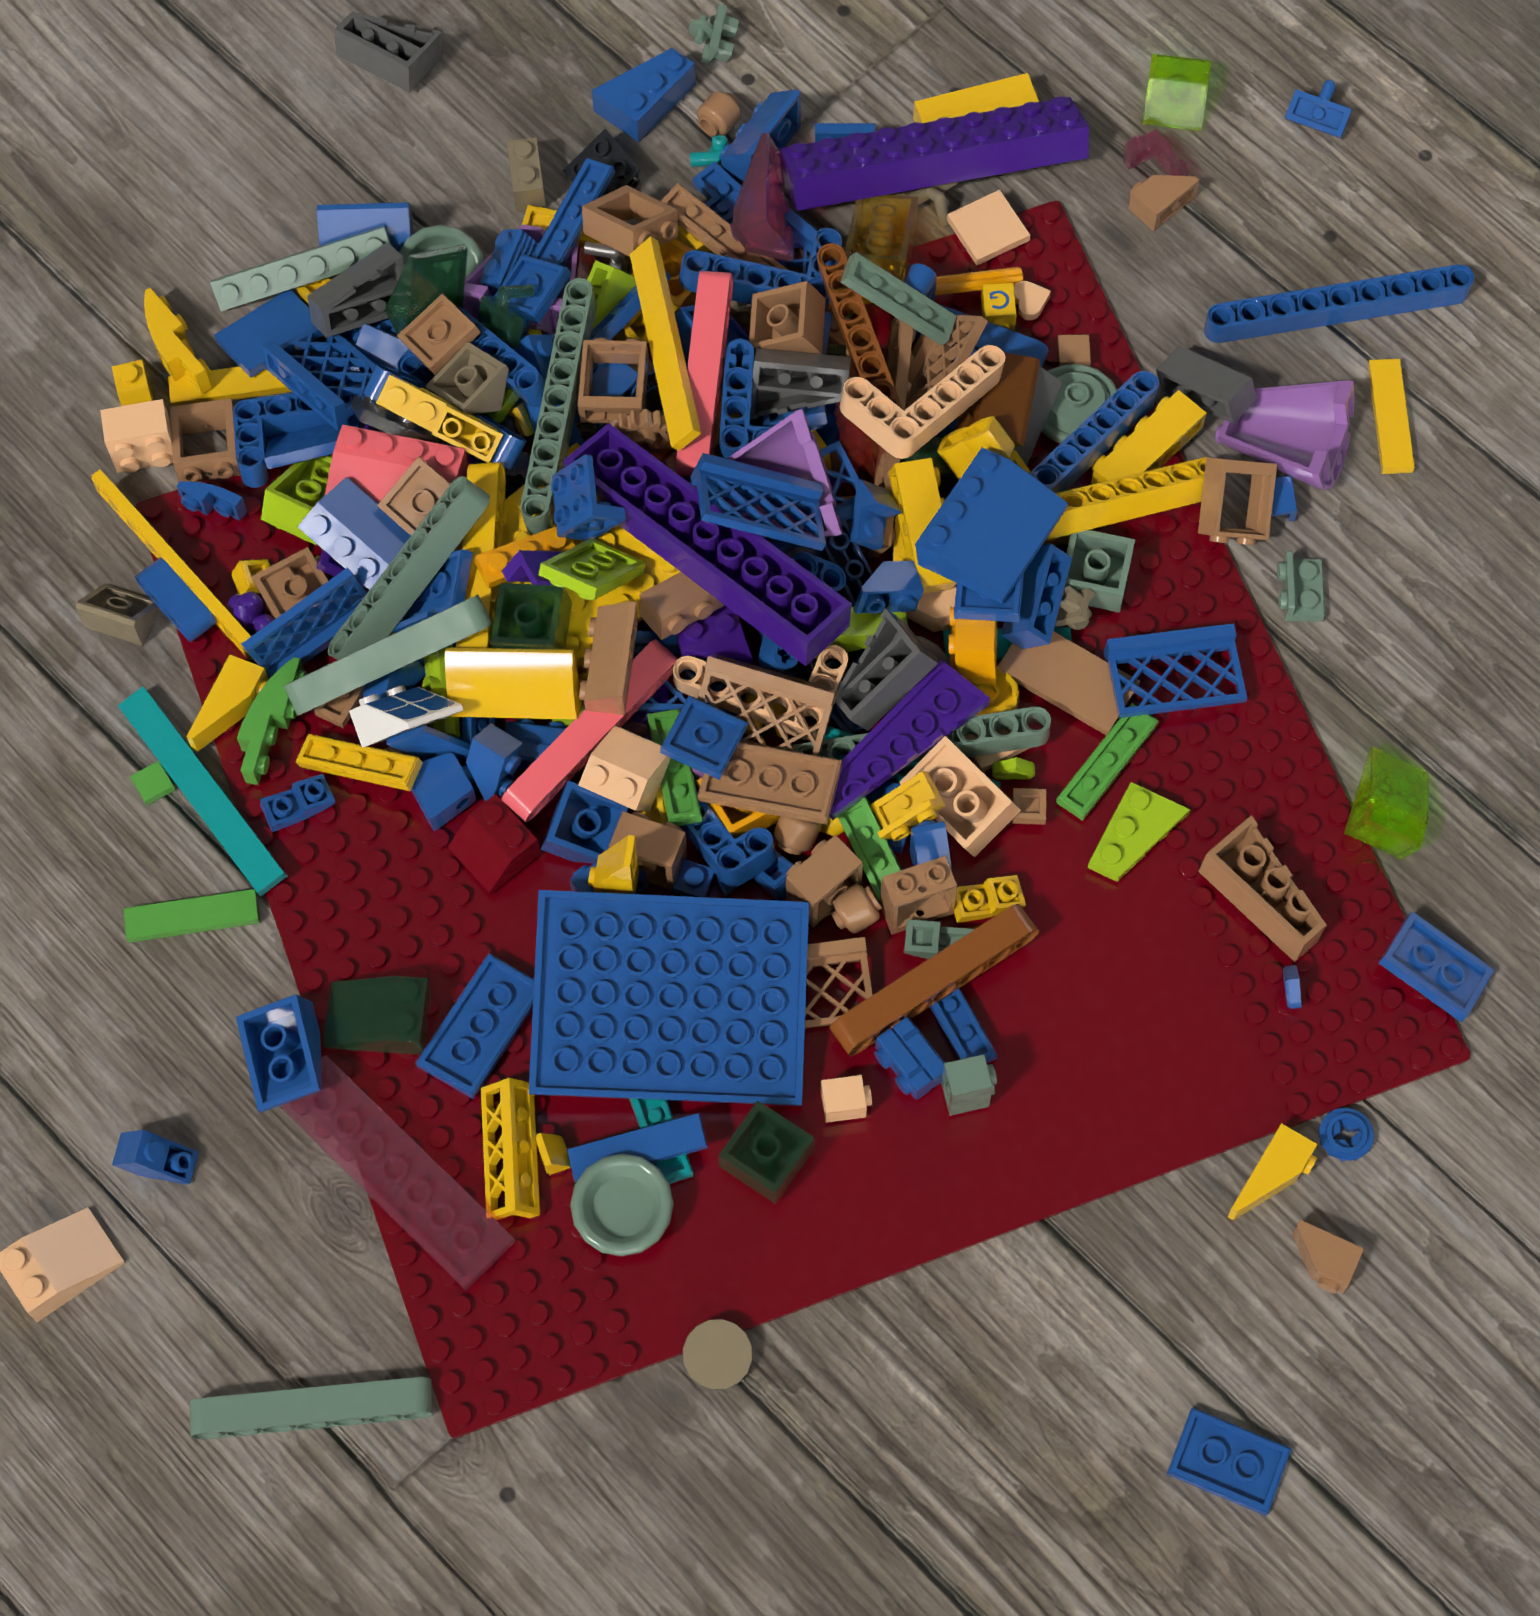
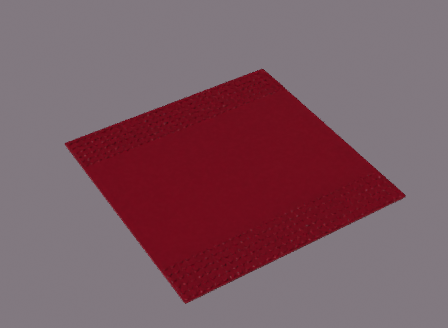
[135,201,1470,1439]

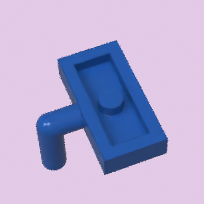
[1285,79,1352,139]

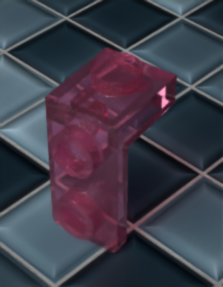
[1123,129,1189,176]

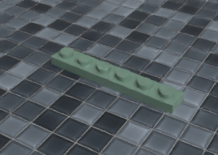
[210,225,392,311]

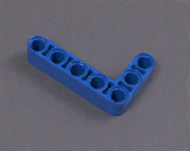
[679,228,842,312]
[904,264,1049,367]
[397,307,546,407]
[363,364,527,470]
[233,383,374,488]

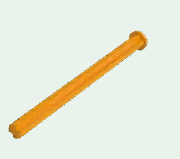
[828,267,1023,309]

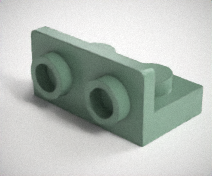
[1277,551,1325,622]

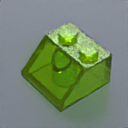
[1142,54,1211,131]

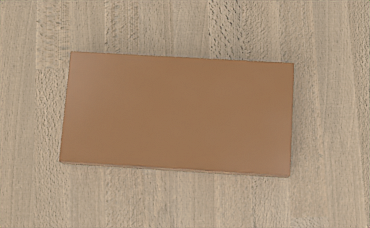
[997,631,1141,735]
[697,742,842,825]

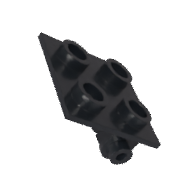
[563,129,641,196]

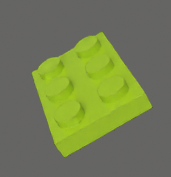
[538,538,646,600]

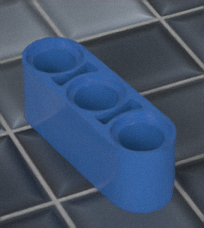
[135,557,217,642]

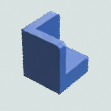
[1271,476,1297,522]

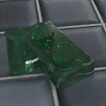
[478,284,534,348]

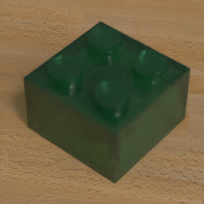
[490,583,573,650]
[718,1100,815,1204]

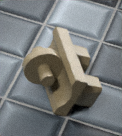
[1054,586,1095,630]

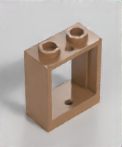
[582,185,678,257]
[578,338,649,423]
[170,398,240,482]
[1198,457,1277,545]
[880,856,957,935]

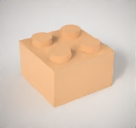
[100,399,173,473]

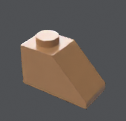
[1128,175,1200,231]
[1292,1220,1364,1294]

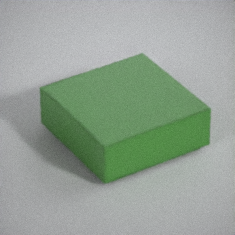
[130,761,175,806]

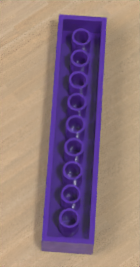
[780,97,1089,211]
[564,423,852,666]

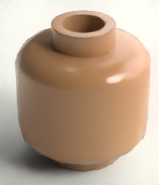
[697,91,741,136]
[774,816,822,855]
[831,884,882,933]

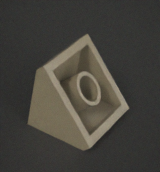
[425,342,509,414]
[75,584,160,646]

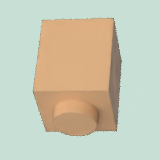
[821,1075,872,1123]

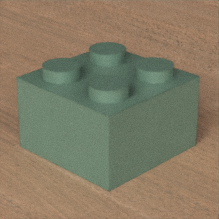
[1065,530,1135,613]

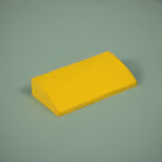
[445,648,583,719]

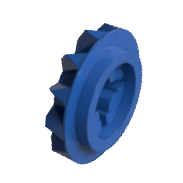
[1318,1108,1374,1162]

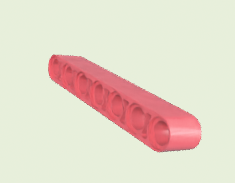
[676,271,733,477]
[502,639,678,822]

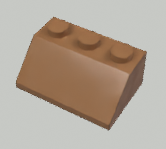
[579,601,638,715]

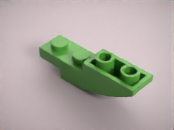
[237,657,307,785]

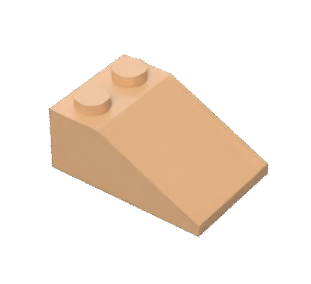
[899,736,1021,857]
[0,1207,125,1322]

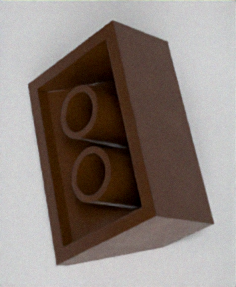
[955,352,1040,448]

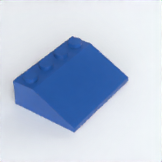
[915,447,1068,604]

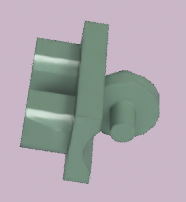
[688,3,739,65]

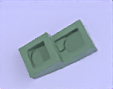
[904,919,974,959]

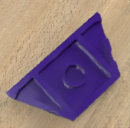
[675,606,753,664]

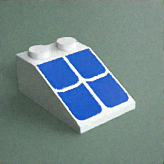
[349,685,463,748]

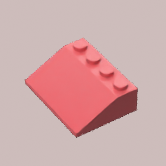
[325,424,469,504]

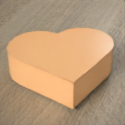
[1014,281,1051,320]

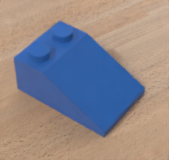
[236,994,322,1113]

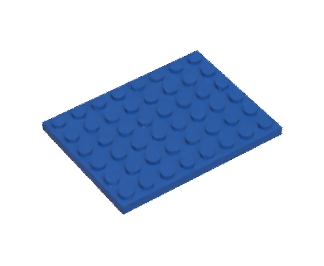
[529,890,809,1106]

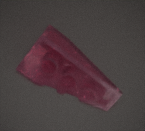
[730,132,793,261]

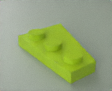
[1088,782,1190,882]

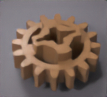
[610,409,671,454]

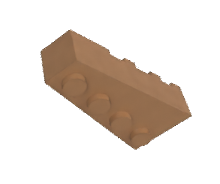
[1199,815,1326,962]

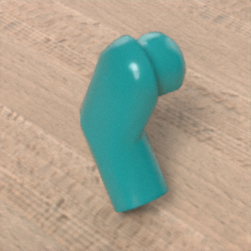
[690,135,728,167]

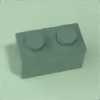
[941,1055,997,1116]

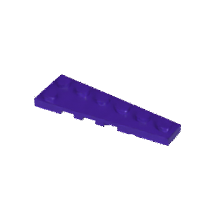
[829,659,990,820]

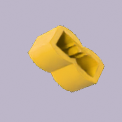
[937,416,1015,479]

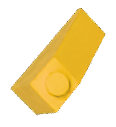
[186,655,269,752]
[588,835,639,894]
[1228,1123,1318,1220]

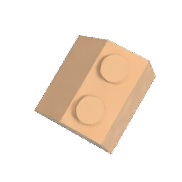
[579,726,671,812]

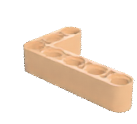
[840,345,1005,459]
[673,645,848,740]

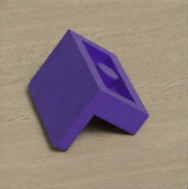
[502,550,562,585]

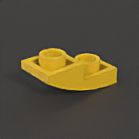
[954,875,1026,923]

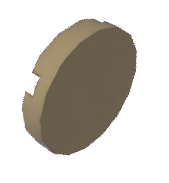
[682,1319,752,1390]

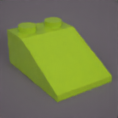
[261,454,333,545]

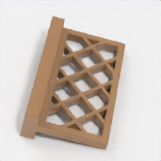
[905,315,988,420]
[698,653,839,756]
[805,937,873,1029]

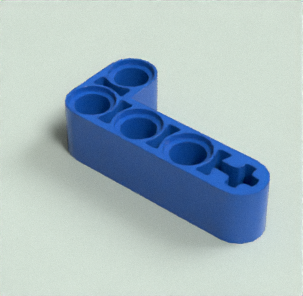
[718,339,770,459]
[758,552,846,673]
[679,790,776,887]

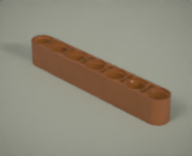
[817,243,904,438]
[829,904,1039,1056]

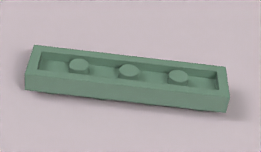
[840,252,957,346]

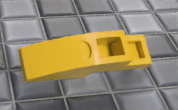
[144,288,212,394]
[376,374,503,463]

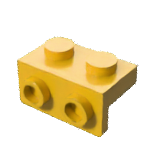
[870,771,945,841]

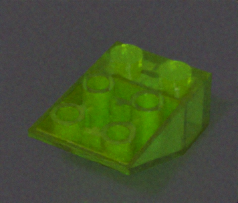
[1344,746,1429,860]

